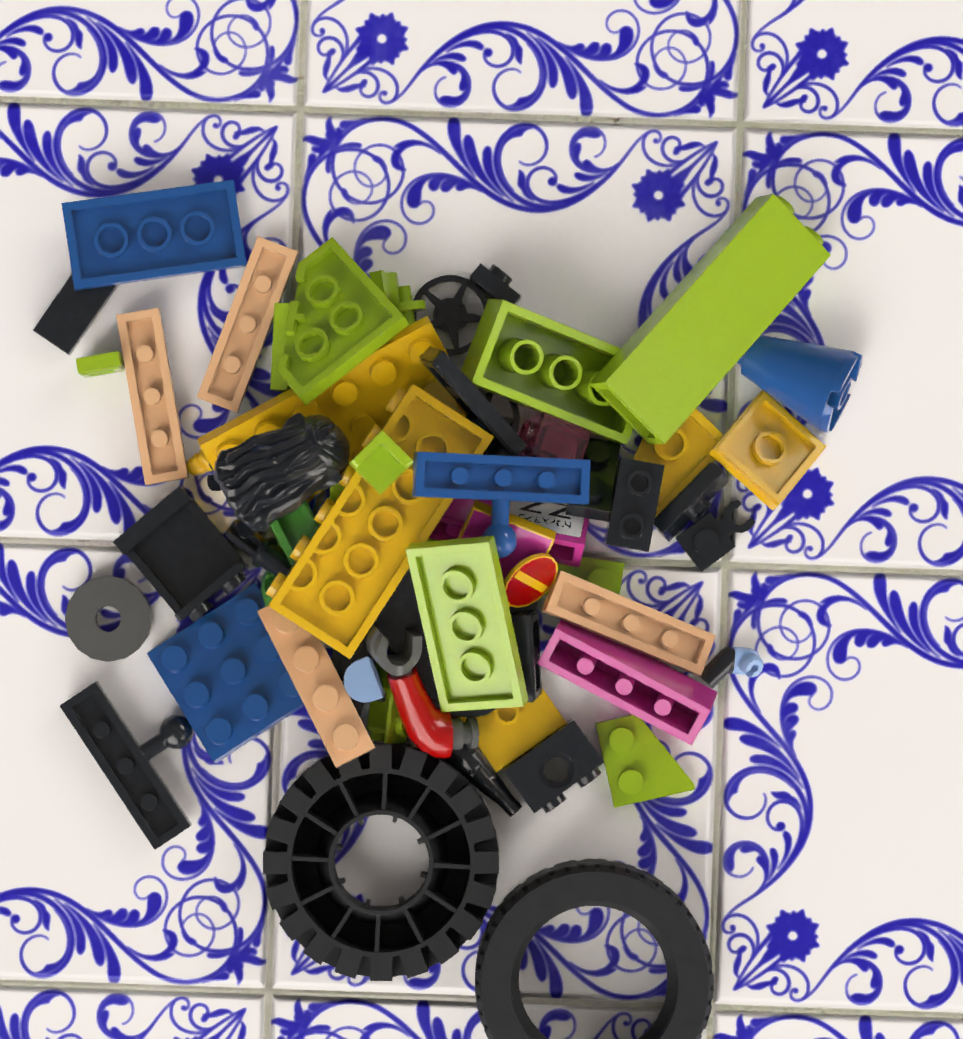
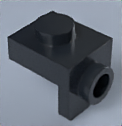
[470,263,521,305]

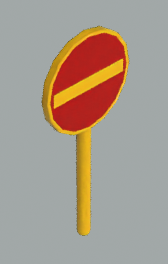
[504,553,558,608]

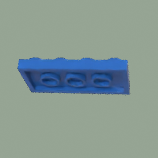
[61,180,247,291]

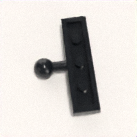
[60,681,194,850]

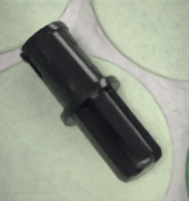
[225,519,292,577]

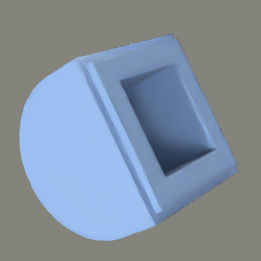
[344,655,386,703]

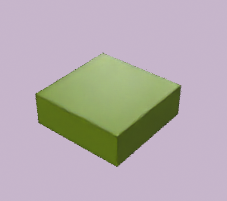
[75,351,125,378]

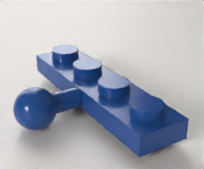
[412,452,591,558]

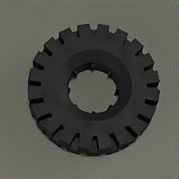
[263,741,499,981]

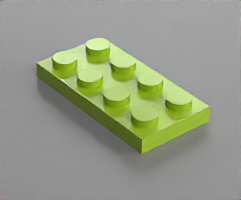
[405,536,529,712]

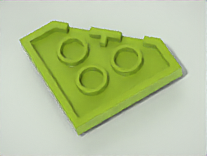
[277,237,409,405]

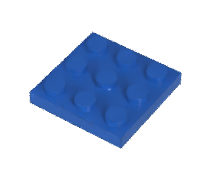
[147,583,304,763]

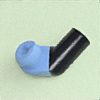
[699,646,764,689]

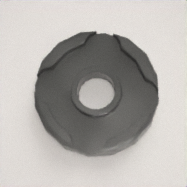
[65,576,153,662]

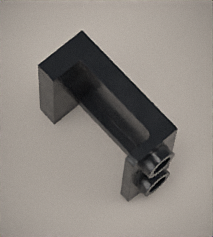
[113,486,249,623]

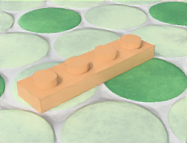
[197,236,299,413]
[116,308,189,485]
[541,570,716,676]
[257,606,375,768]

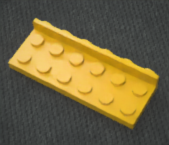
[197,316,468,503]
[265,384,494,659]

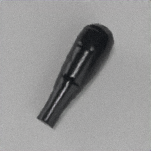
[443,744,522,817]

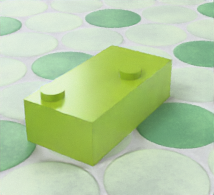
[461,299,633,445]

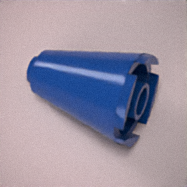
[737,335,863,434]

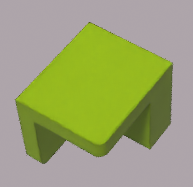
[349,430,414,495]

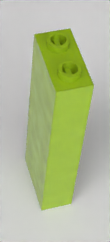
[590,193,831,444]

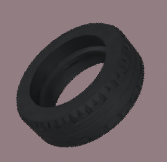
[475,858,714,1039]

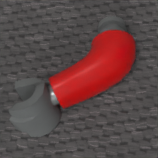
[366,626,479,758]

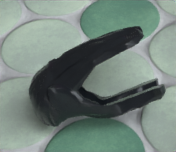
[207,413,350,539]

